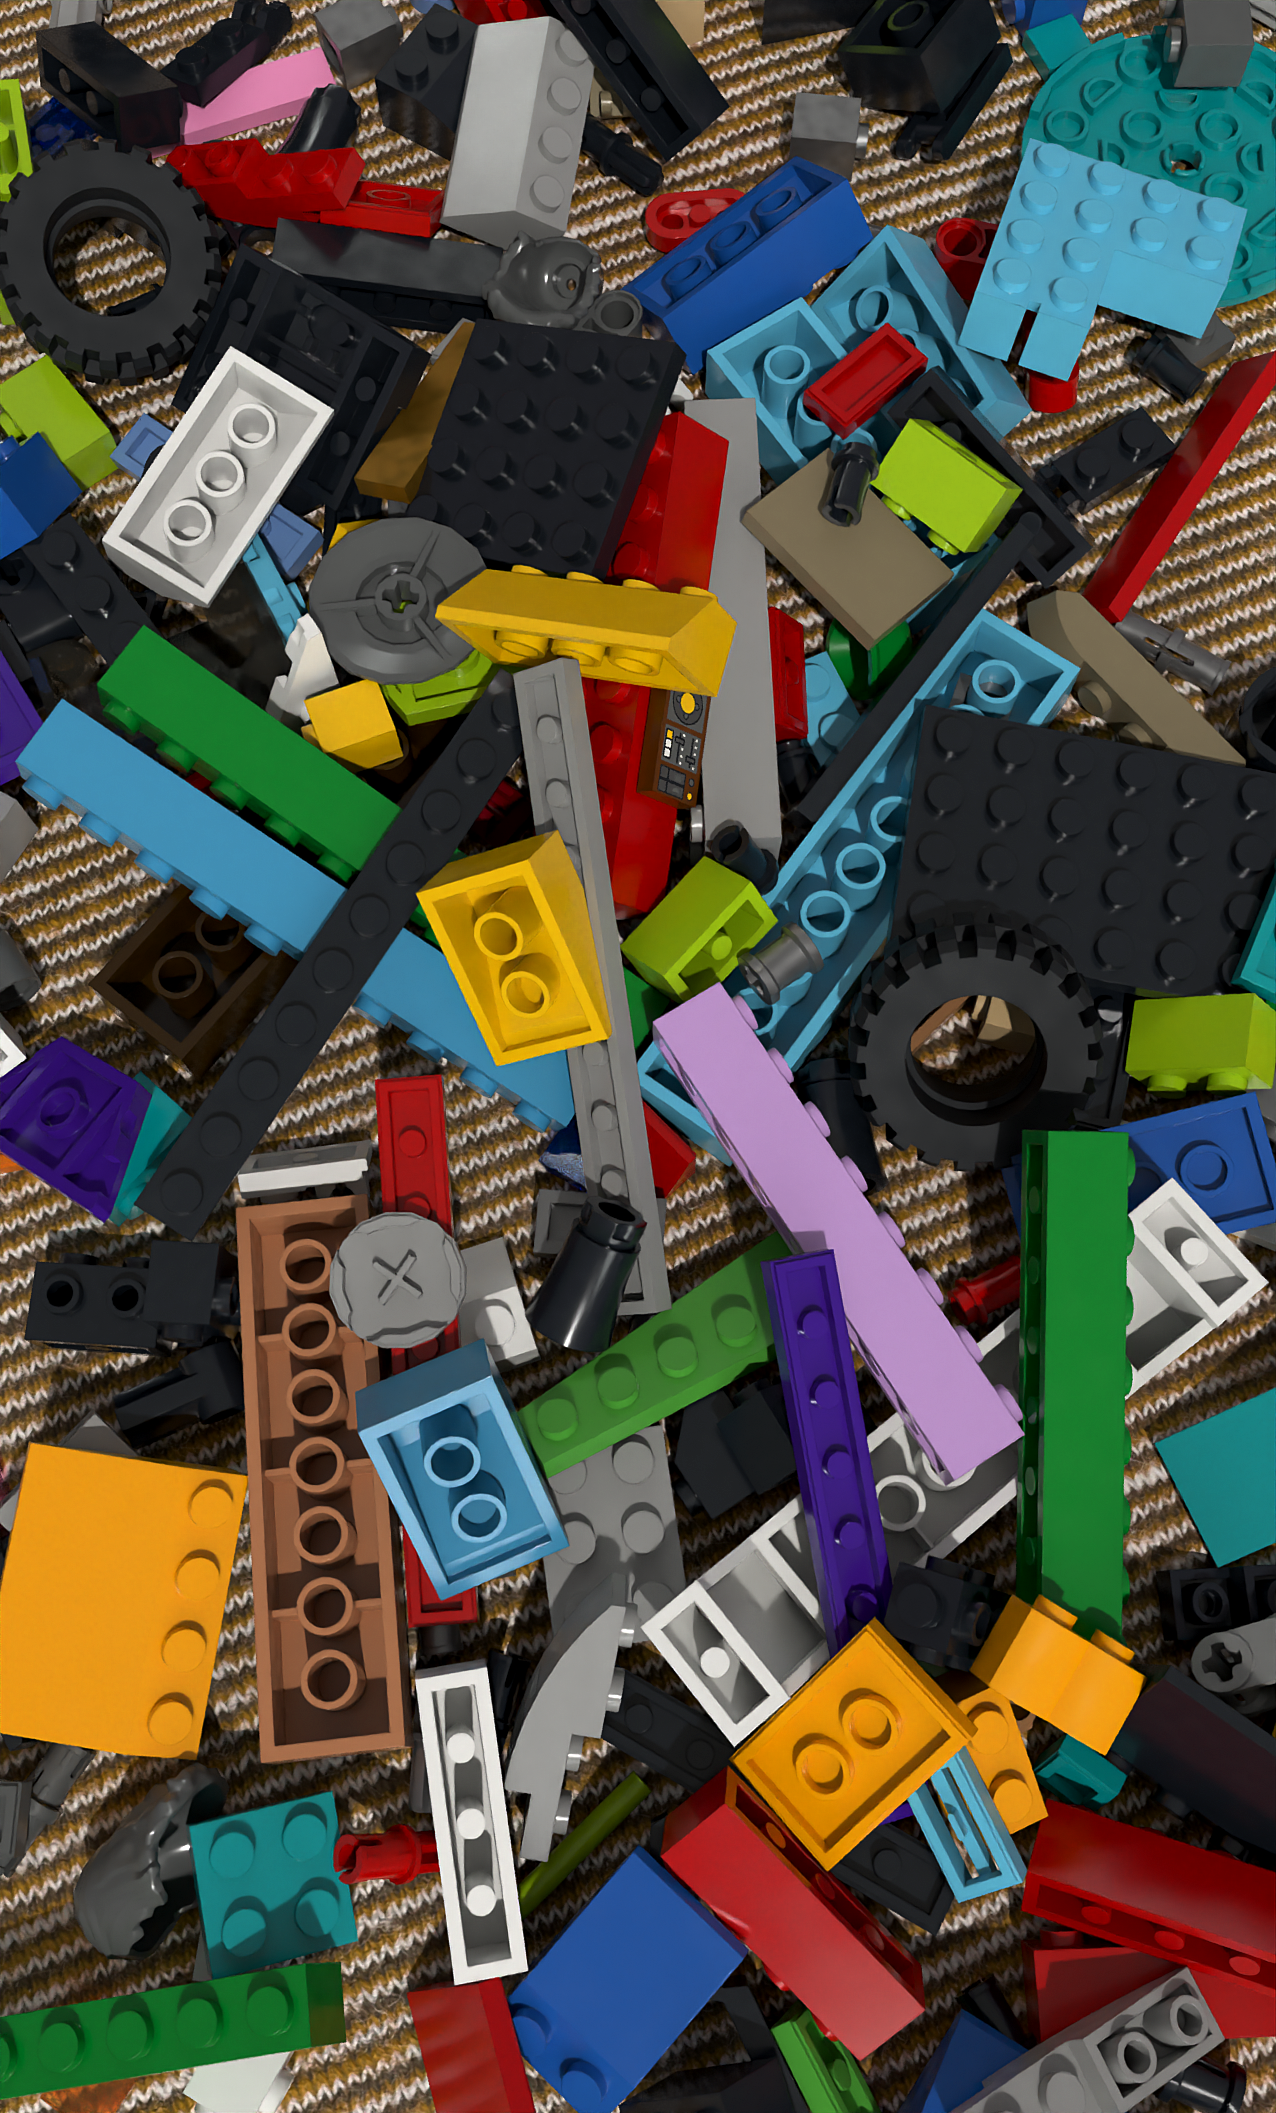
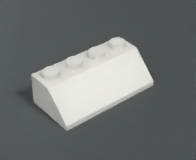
[102,346,334,608]

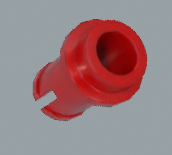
[947,1255,1020,1326]

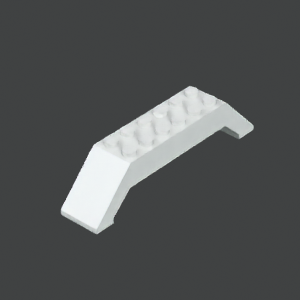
[641,1177,1269,1747]

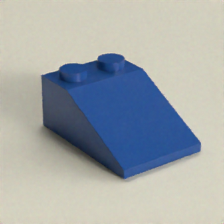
[506,1845,749,2113]

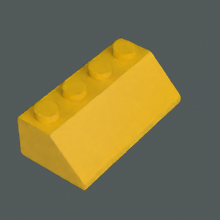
[435,565,737,697]

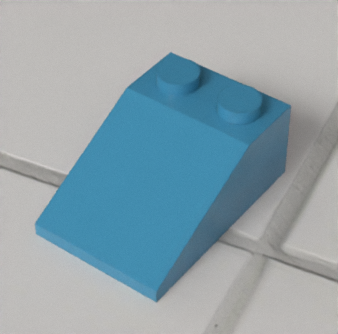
[355,1338,570,1601]

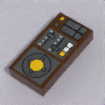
[636,687,711,809]

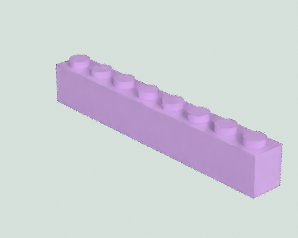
[653,982,1025,1486]

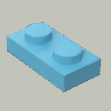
[801,651,860,772]

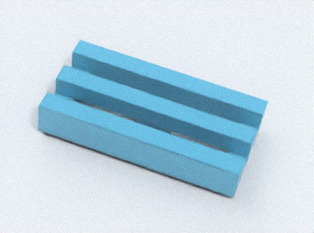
[907,1746,1027,1903]

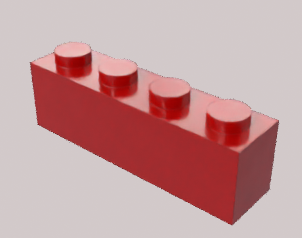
[660,1766,926,2061]
[1021,1798,1276,1998]
[1021,1926,1276,2044]

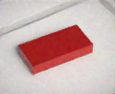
[803,322,928,440]

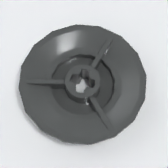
[309,517,487,685]

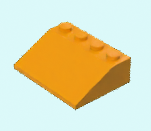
[0,1442,248,1760]

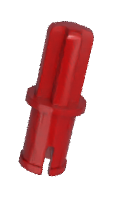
[333,1824,440,1885]

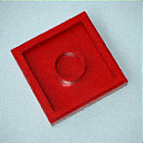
[320,179,445,238]
[406,1977,536,2113]

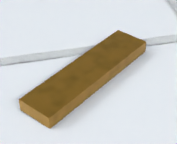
[354,322,475,504]

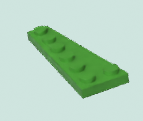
[517,1231,793,1479]

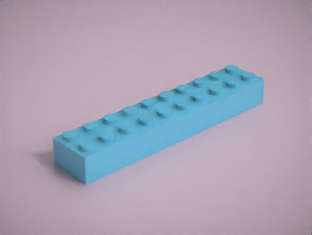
[637,608,1081,1167]

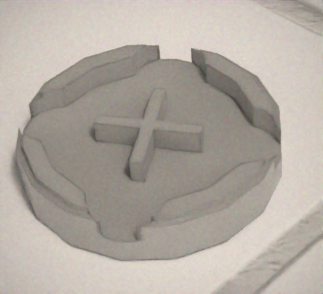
[329,1212,467,1348]

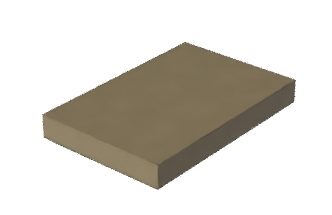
[741,448,954,651]

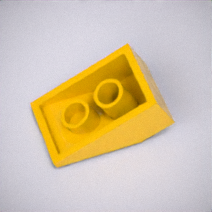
[416,829,612,1066]

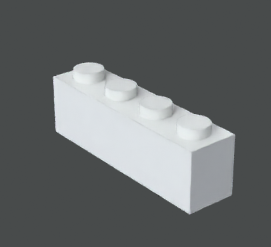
[415,1659,528,1985]

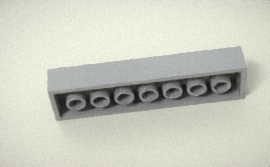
[684,398,782,867]

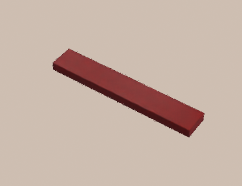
[1081,350,1276,624]

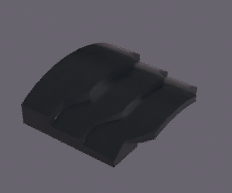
[171,243,432,516]

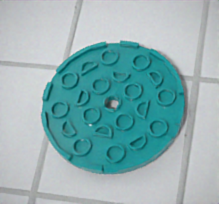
[1018,25,1276,308]

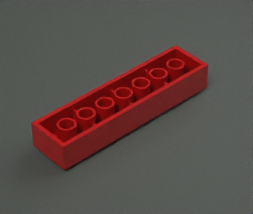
[533,411,729,920]

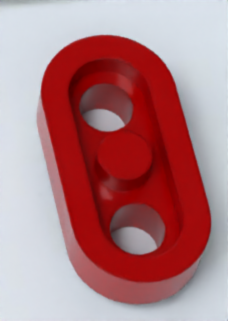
[645,188,745,253]

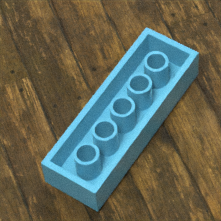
[705,297,998,636]

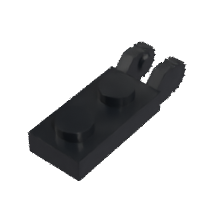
[159,0,293,107]
[1036,407,1176,516]

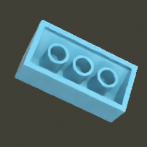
[810,224,1032,437]

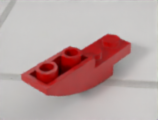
[165,138,366,228]

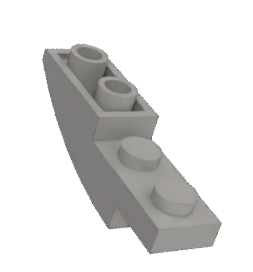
[503,1573,638,1862]
[949,1967,1225,2113]

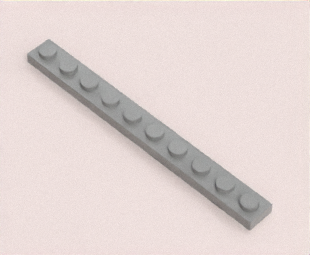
[513,657,672,1316]

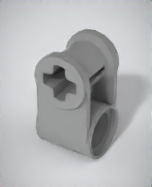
[1191,1613,1276,1718]

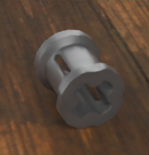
[738,921,824,1005]

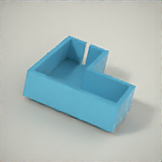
[957,138,1248,382]

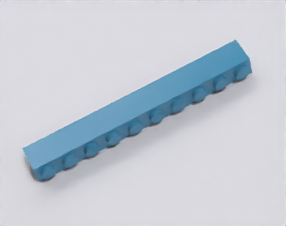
[15,699,576,1133]

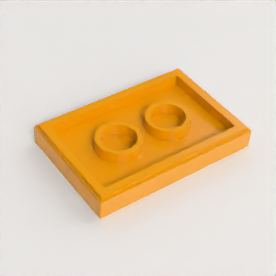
[729,1617,979,1872]

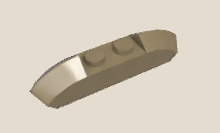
[1027,590,1246,767]

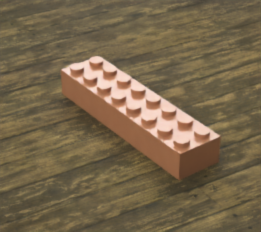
[236,1194,414,1764]

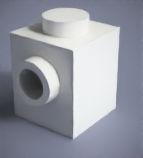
[183,2051,295,2113]

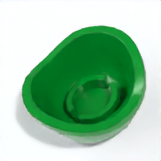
[826,617,914,700]

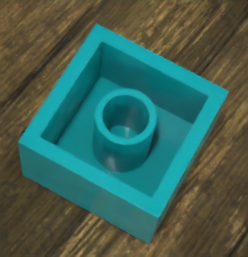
[185,1790,358,1980]

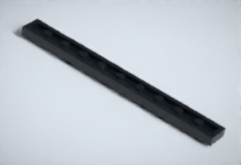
[134,668,524,1241]

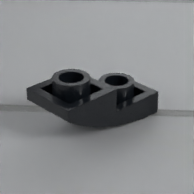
[1155,1565,1276,1641]

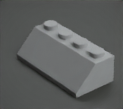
[439,16,595,250]

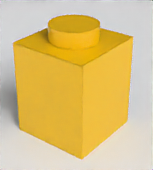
[300,679,403,774]

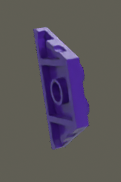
[0,1036,152,1223]

